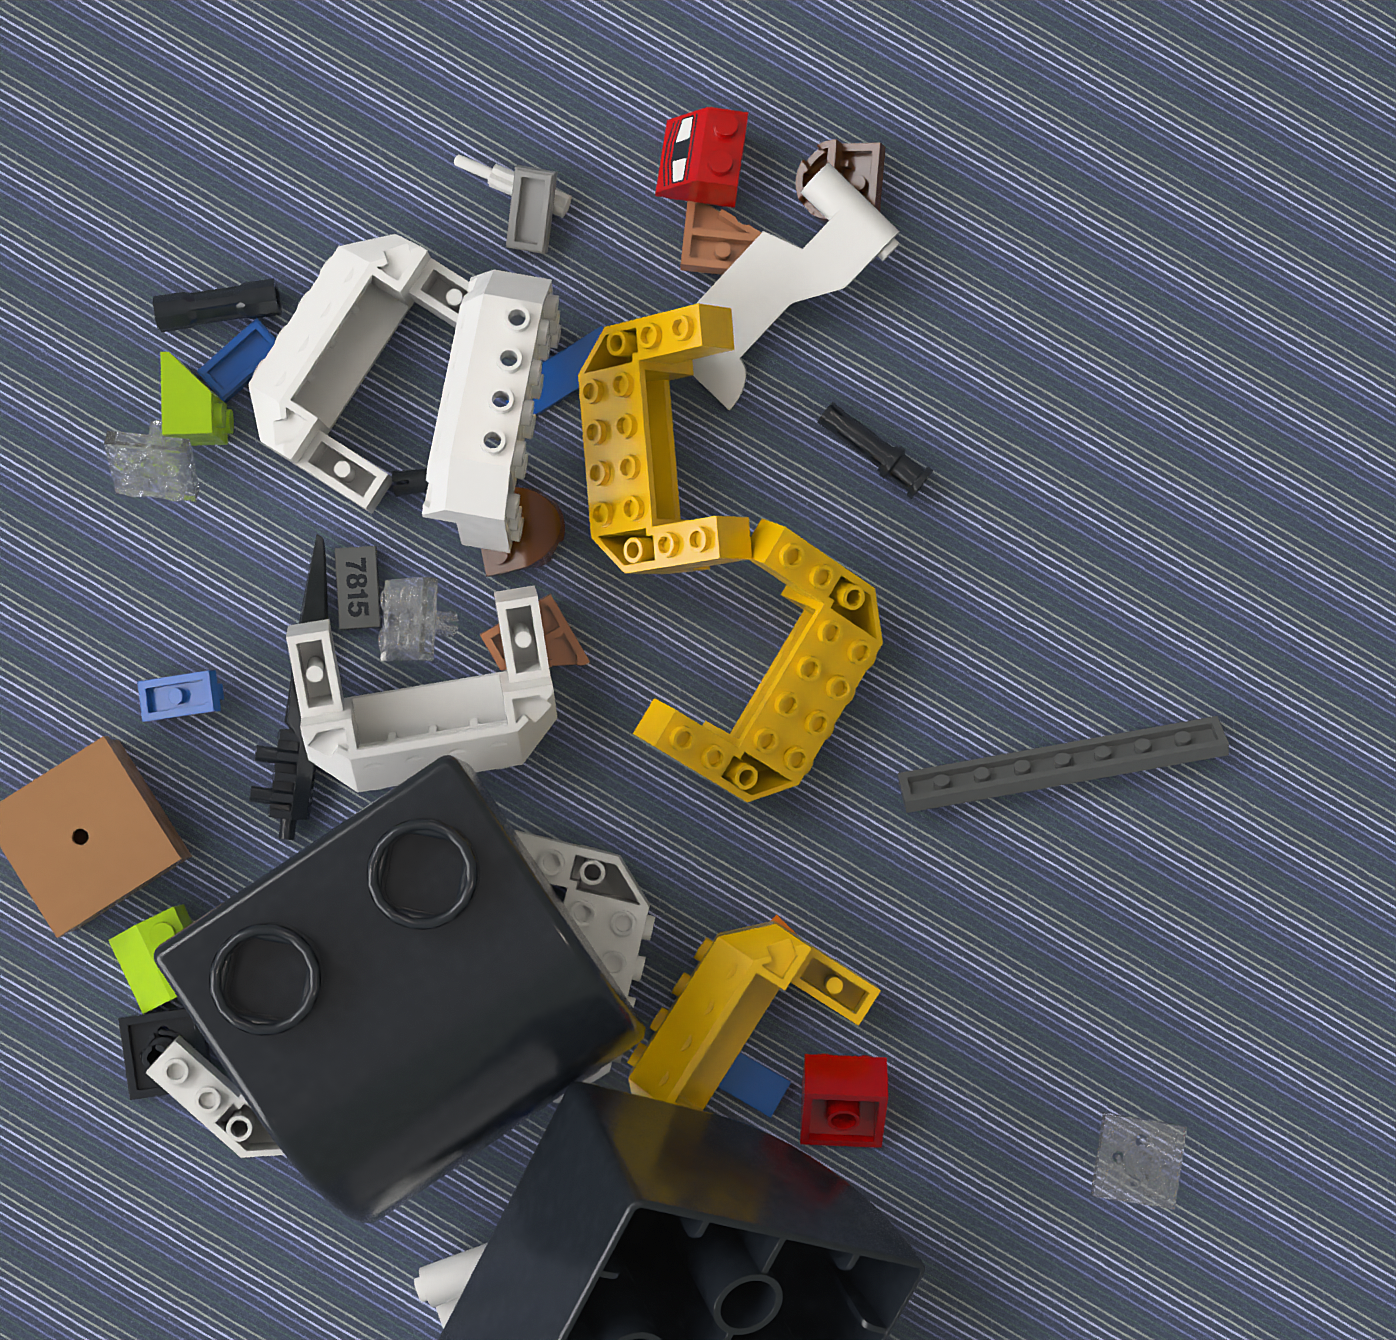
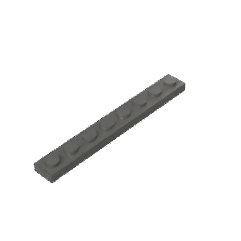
[898,716,1229,813]

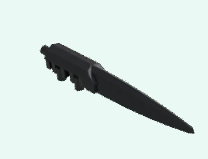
[249,534,328,840]

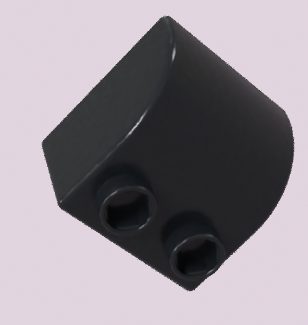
[154,755,646,1223]
[438,1081,926,1340]

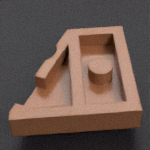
[680,201,762,275]
[480,593,590,670]

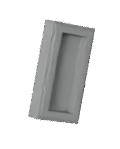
[506,165,558,254]

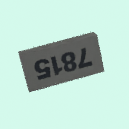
[335,546,382,630]

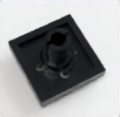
[118,1008,211,1100]

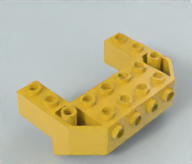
[578,303,752,574]
[633,518,883,803]
[627,921,881,1111]

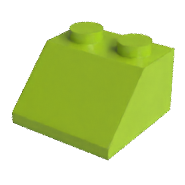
[160,352,234,446]
[108,904,192,1014]

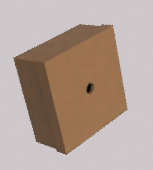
[0,736,192,938]

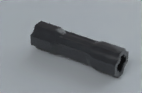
[153,278,282,333]

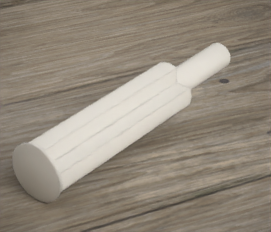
[454,154,572,218]

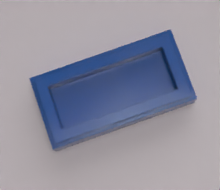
[196,318,276,403]

